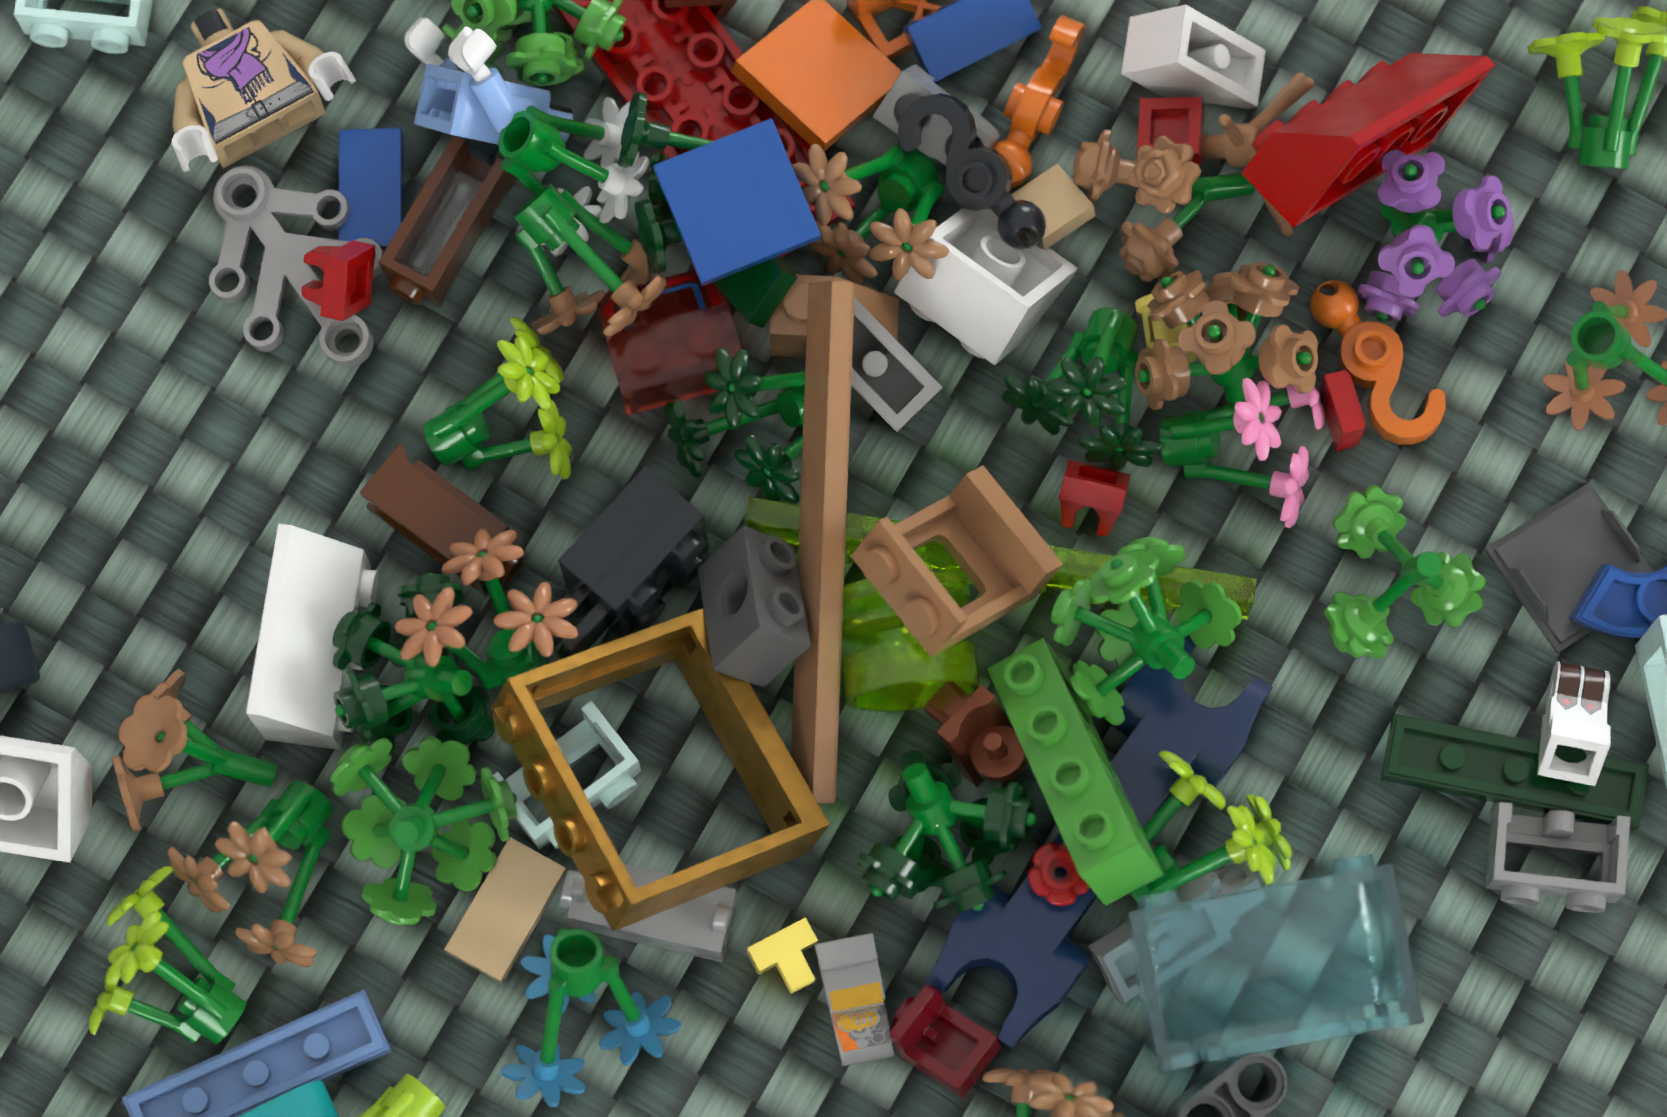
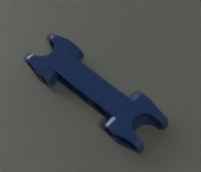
[923,634,1273,1052]

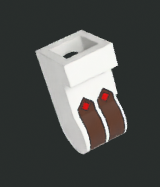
[1537,661,1611,786]

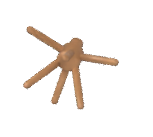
[1202,72,1314,237]

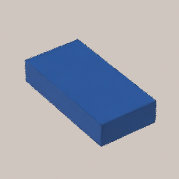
[902,0,1042,83]
[339,128,404,254]

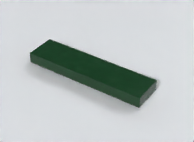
[1380,713,1650,831]

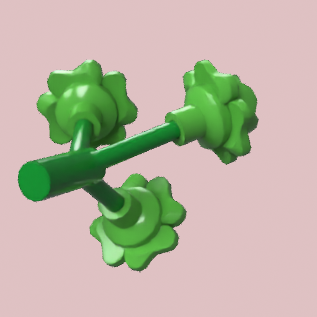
[1324,484,1487,659]

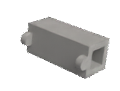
[560,864,738,963]

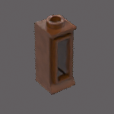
[360,443,525,597]

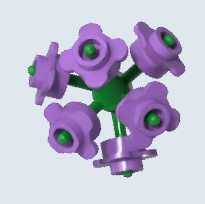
[1357,150,1514,322]

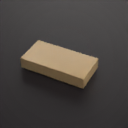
[444,837,567,984]

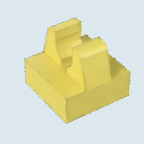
[746,917,818,994]

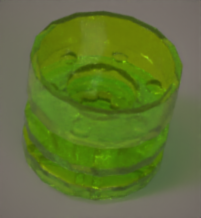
[841,572,980,712]

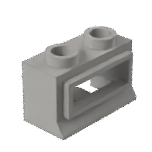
[1485,802,1631,913]

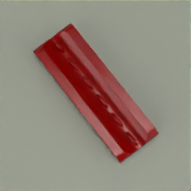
[553,0,856,258]

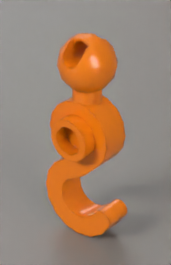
[992,15,1085,188]
[1310,280,1446,445]

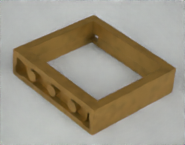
[491,608,830,932]

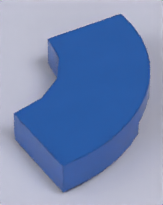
[1568,564,1667,639]

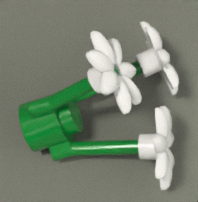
[498,97,650,256]

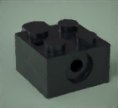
[552,466,709,659]

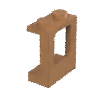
[851,465,1063,658]

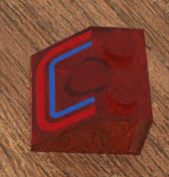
[596,269,741,416]

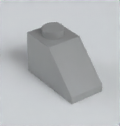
[851,297,943,432]

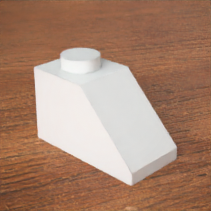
[1121,5,1266,109]

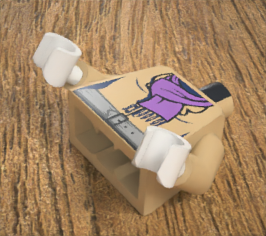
[172,9,356,172]

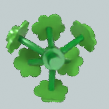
[1051,537,1242,726]
[330,736,517,925]

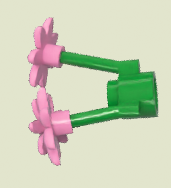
[1160,372,1325,528]

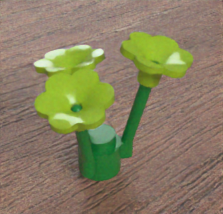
[1527,6,1667,170]

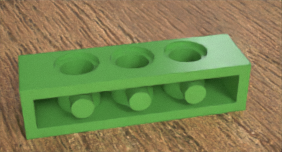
[987,638,1164,906]

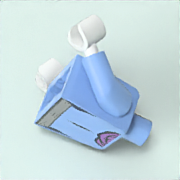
[404,17,573,144]

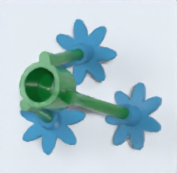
[501,928,682,1107]

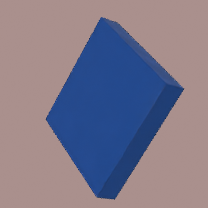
[653,118,821,287]

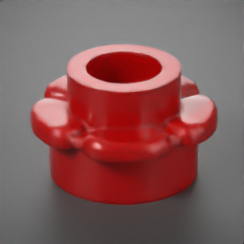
[1028,842,1090,906]

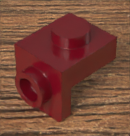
[889,984,1002,1099]

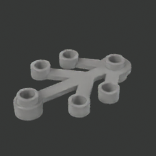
[209,166,384,368]

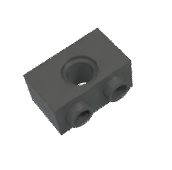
[697,525,811,688]

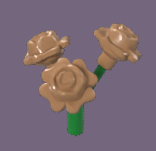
[1072,129,1255,282]

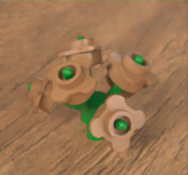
[1135,262,1318,410]

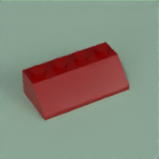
[1241,53,1495,228]

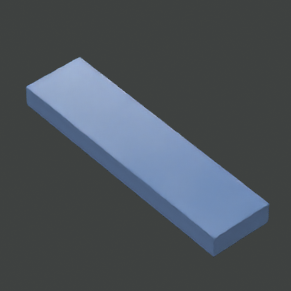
[122,989,392,1117]

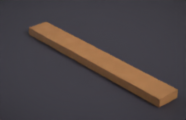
[791,280,855,803]

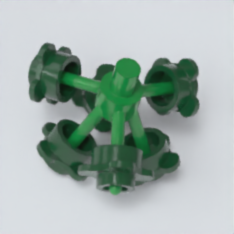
[332,573,496,753]
[856,750,1036,913]

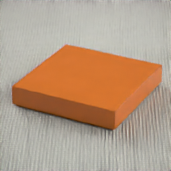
[731,0,902,151]

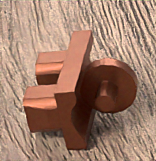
[924,679,1028,788]

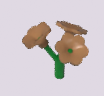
[112,669,277,832]

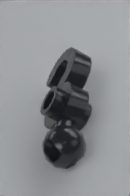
[898,93,1046,250]

